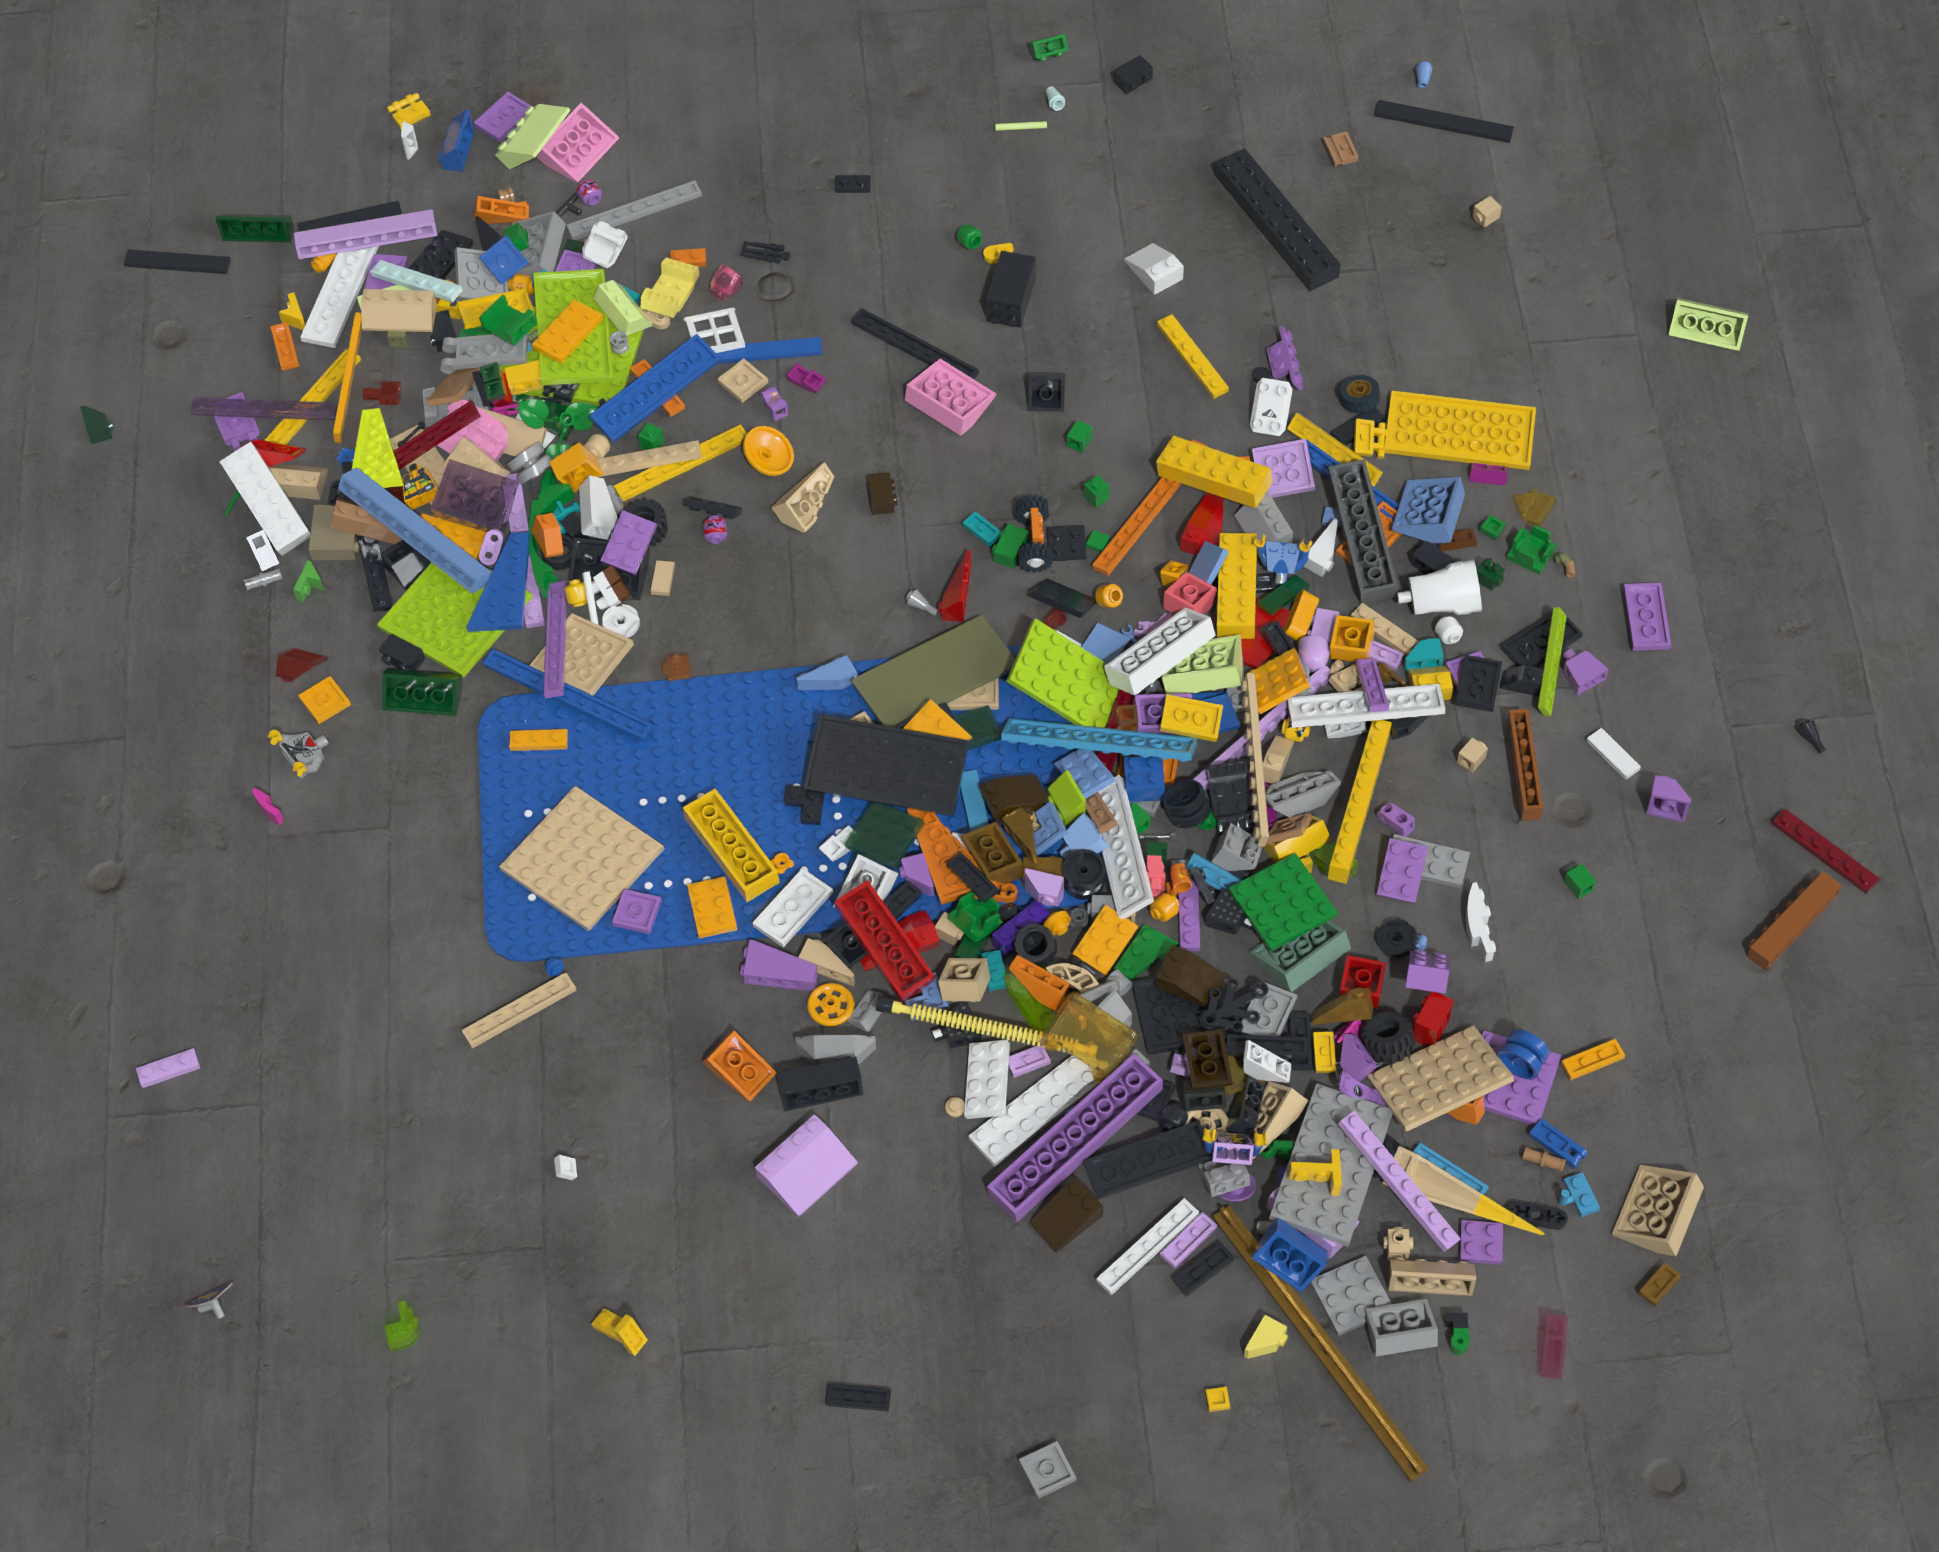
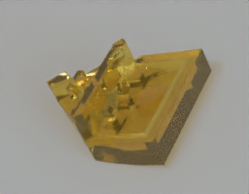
[1514,488,1557,527]

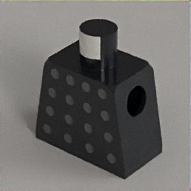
[1205,888,1253,935]
[931,1002,982,1048]

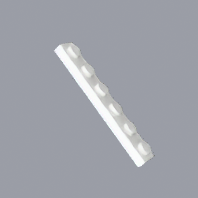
[1097,1198,1199,1295]

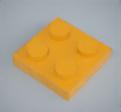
[298,676,351,724]

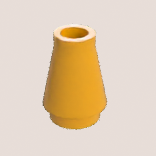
[311,253,336,273]

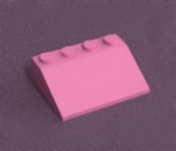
[536,103,619,183]
[905,359,996,436]

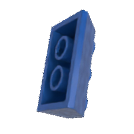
[439,110,474,172]
[1251,1218,1328,1292]

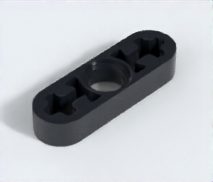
[1507,1202,1568,1230]

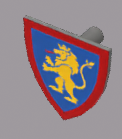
[184,1283,233,1319]

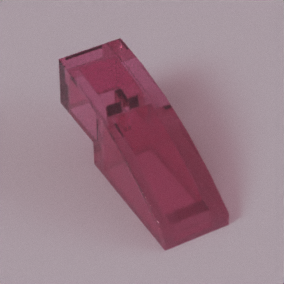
[1540,1313,1568,1380]

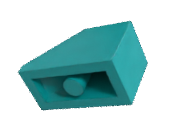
[1404,638,1444,671]

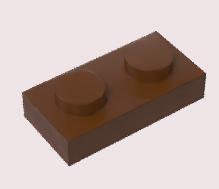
[1438,529,1477,551]

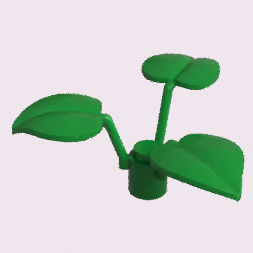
[518,399,597,467]

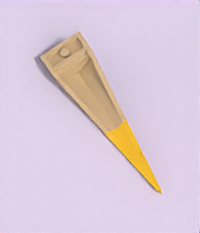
[1382,1146,1545,1235]

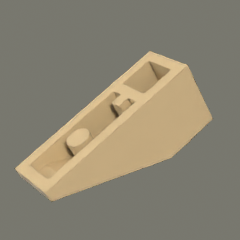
[1263,735,1294,784]
[798,938,855,987]

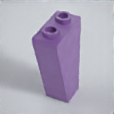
[740,940,818,991]

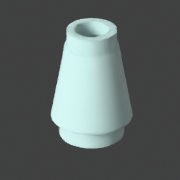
[1046,87,1065,111]

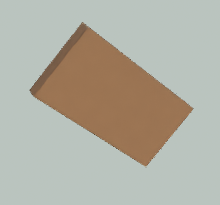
[426,368,481,406]

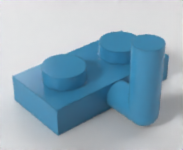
[1559,1172,1600,1218]

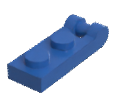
[1529,1118,1588,1169]

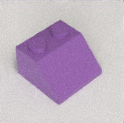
[1646,775,1691,822]

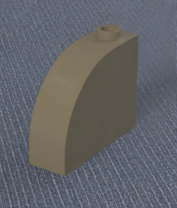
[309,504,360,560]

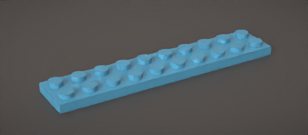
[1001,718,1198,762]

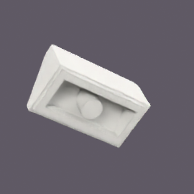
[401,122,418,160]

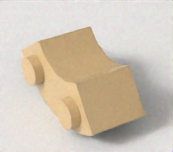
[1046,963,1099,994]

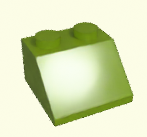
[1047,770,1086,828]

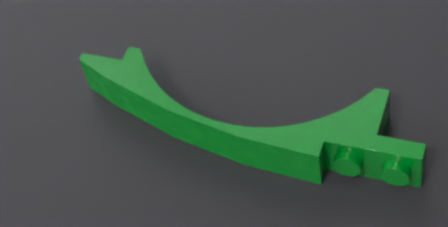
[529,470,575,598]

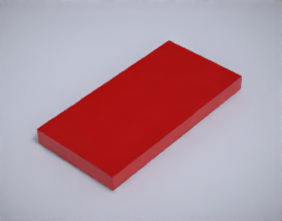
[1241,598,1290,669]

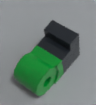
[1445,1313,1470,1355]

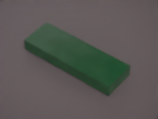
[1258,575,1310,616]

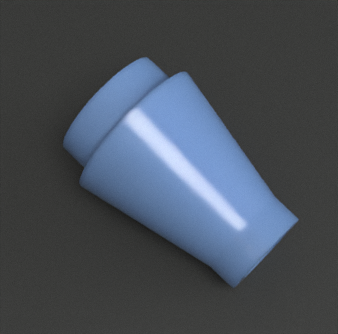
[1416,62,1433,88]

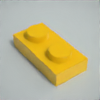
[1312,1032,1336,1073]

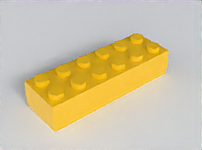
[1156,436,1273,508]
[1217,533,1257,639]
[683,789,780,902]

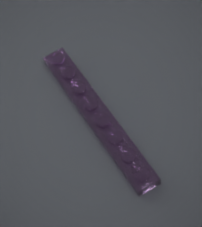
[190,397,338,421]

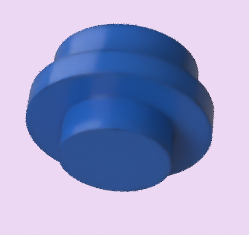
[545,957,564,977]

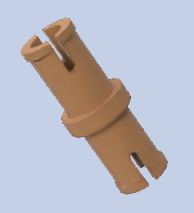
[1522,1147,1566,1172]

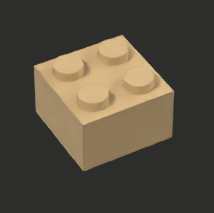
[938,958,991,1002]

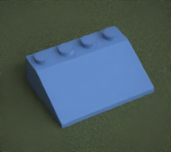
[1392,477,1465,543]

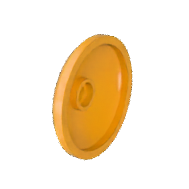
[743,426,794,476]

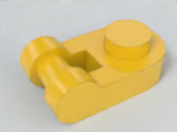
[983,243,1014,264]

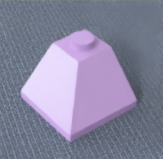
[1025,868,1064,907]

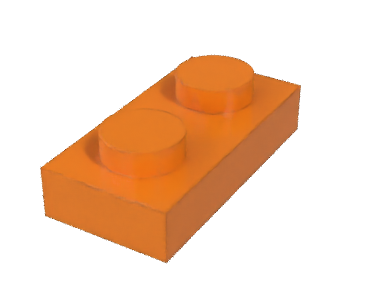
[670,248,706,267]

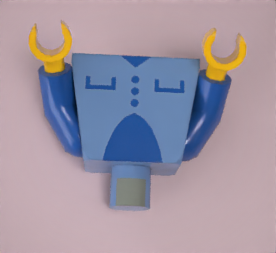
[1254,534,1312,584]

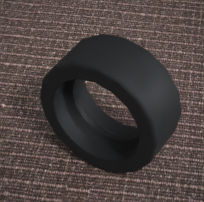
[541,534,573,570]

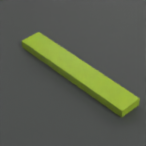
[1538,607,1566,716]

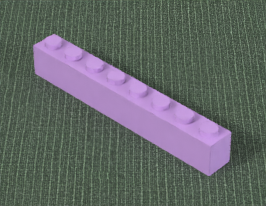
[294,209,438,259]

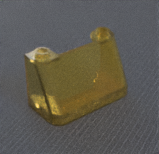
[1039,993,1138,1084]

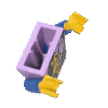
[1203,1128,1267,1165]

